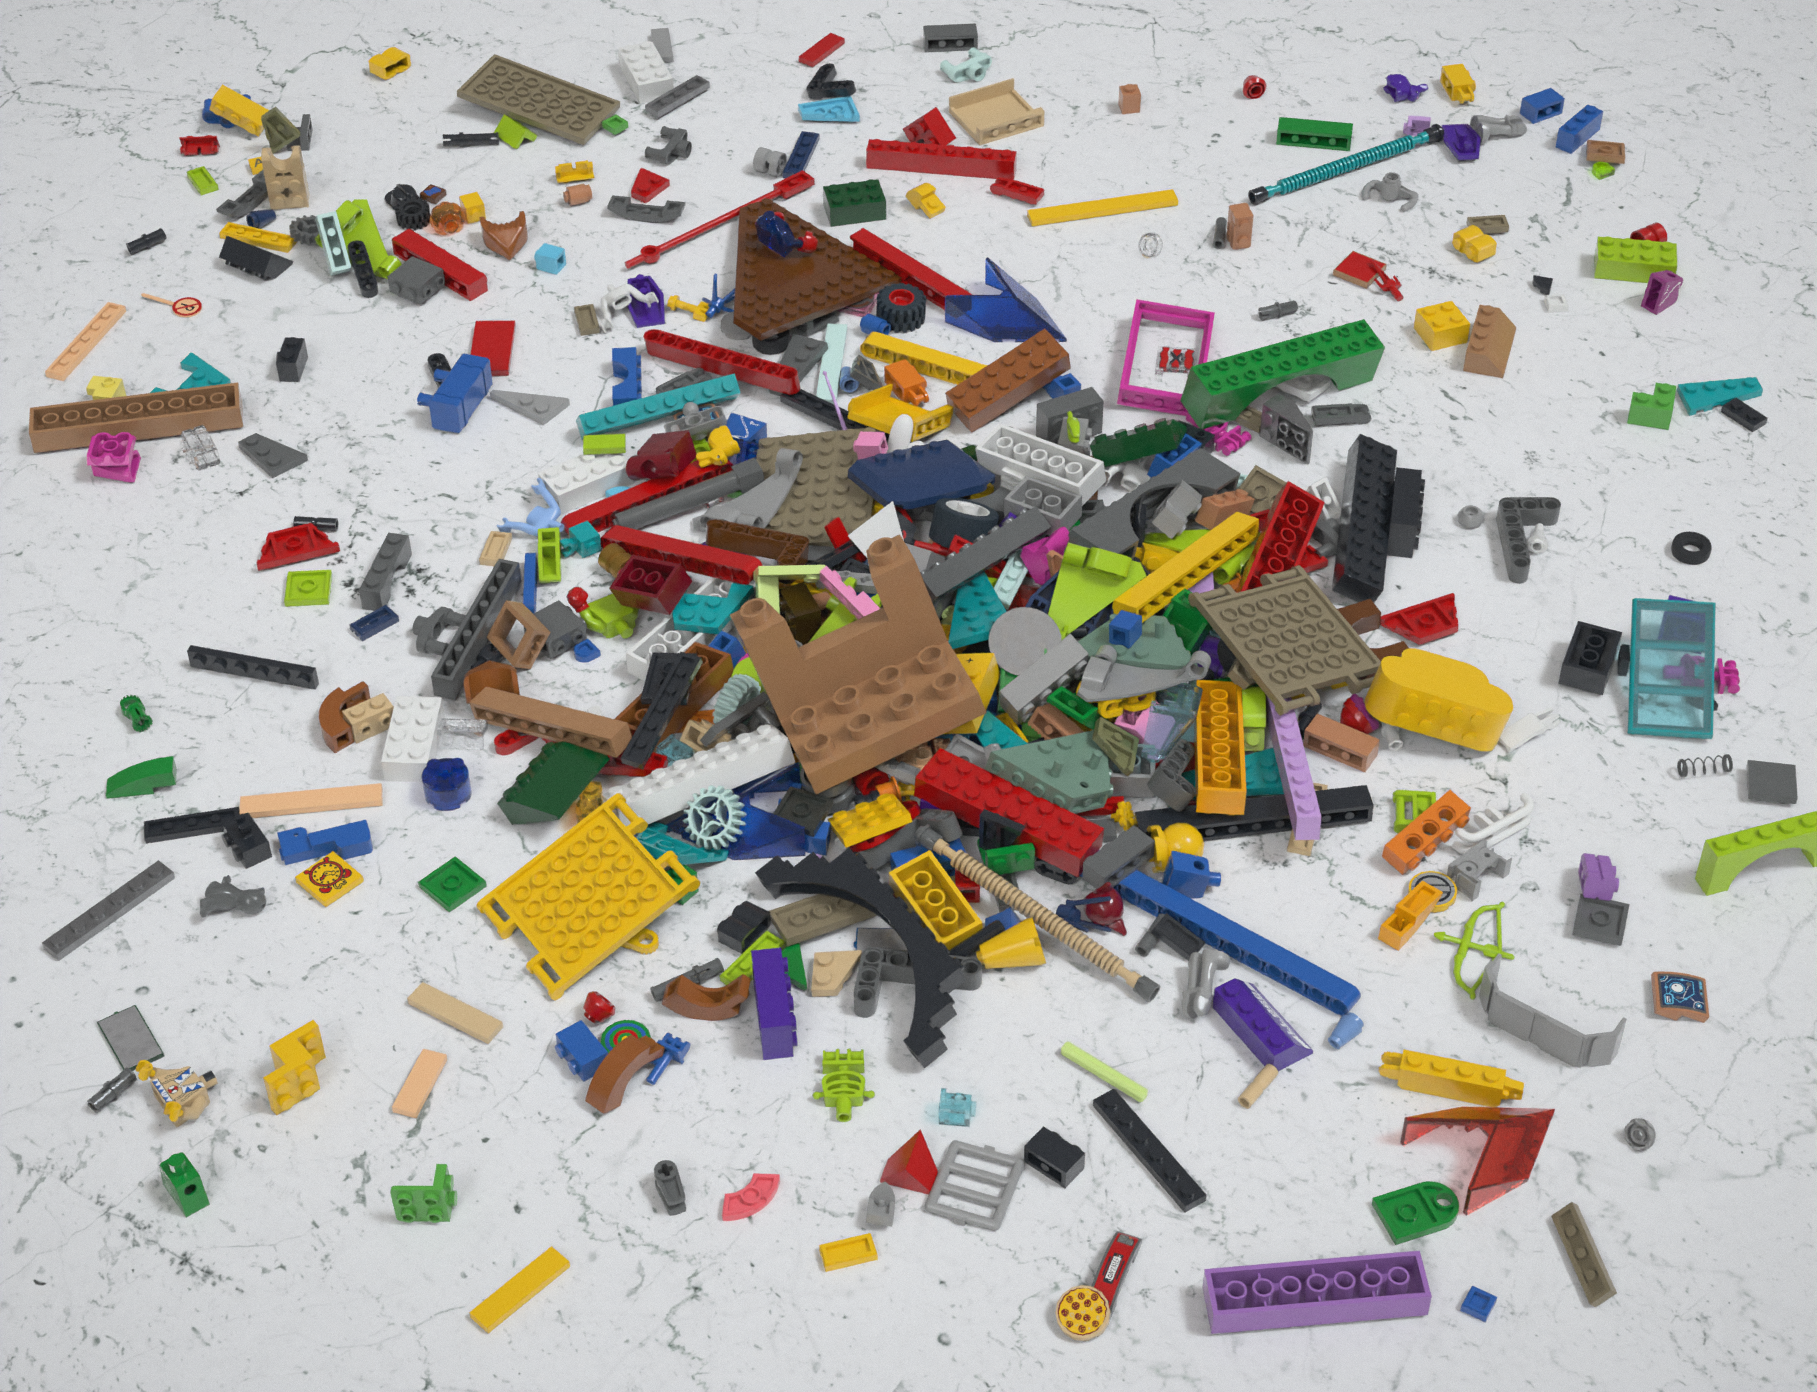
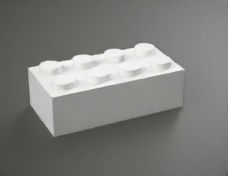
[618,41,674,104]
[538,453,634,515]
[381,696,445,783]

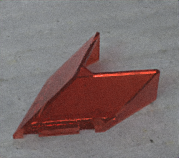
[1400,1106,1555,1216]

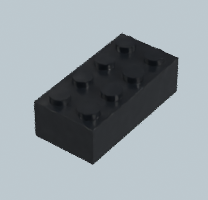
[1387,467,1425,558]

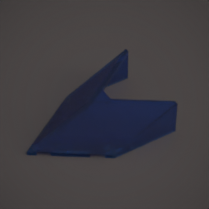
[945,257,1067,342]
[666,762,806,861]

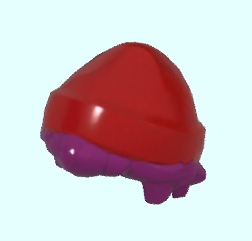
[1340,694,1379,735]

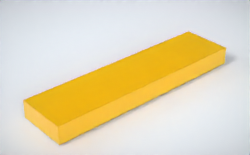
[219,222,297,253]
[469,1246,570,1333]

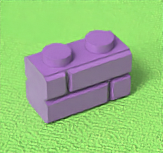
[1578,853,1619,901]

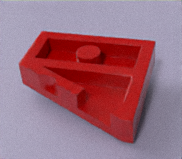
[631,168,670,204]

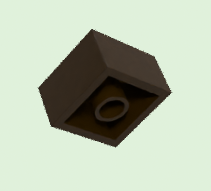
[779,582,821,645]

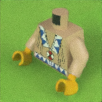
[135,1060,218,1128]

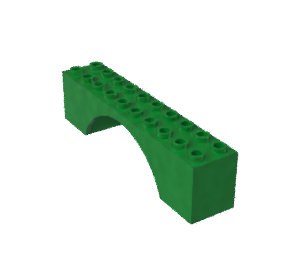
[1180,319,1385,429]

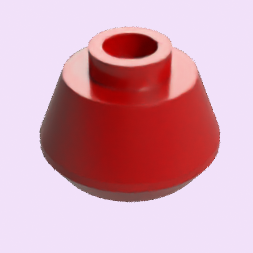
[1243,75,1267,99]
[583,991,616,1023]

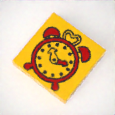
[295,851,364,907]

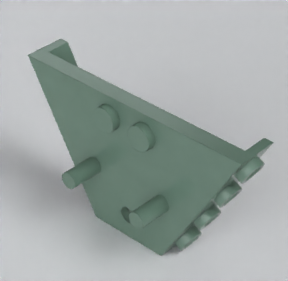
[1078,614,1198,686]
[985,730,1113,814]

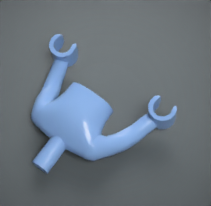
[496,478,564,536]

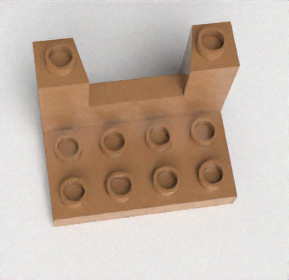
[730,534,986,794]

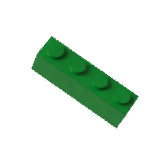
[1276,117,1353,151]

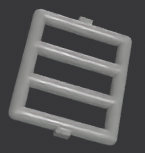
[924,1140,1025,1231]

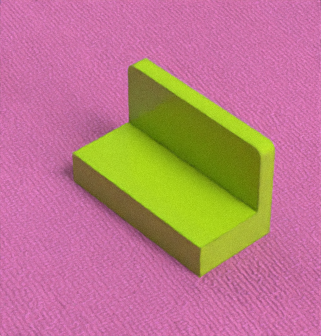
[494,114,537,149]

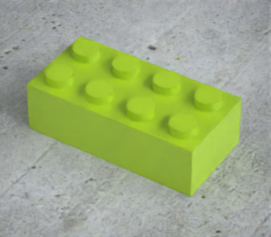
[1594,236,1677,283]

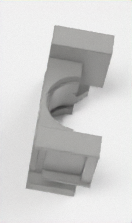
[1447,839,1512,902]

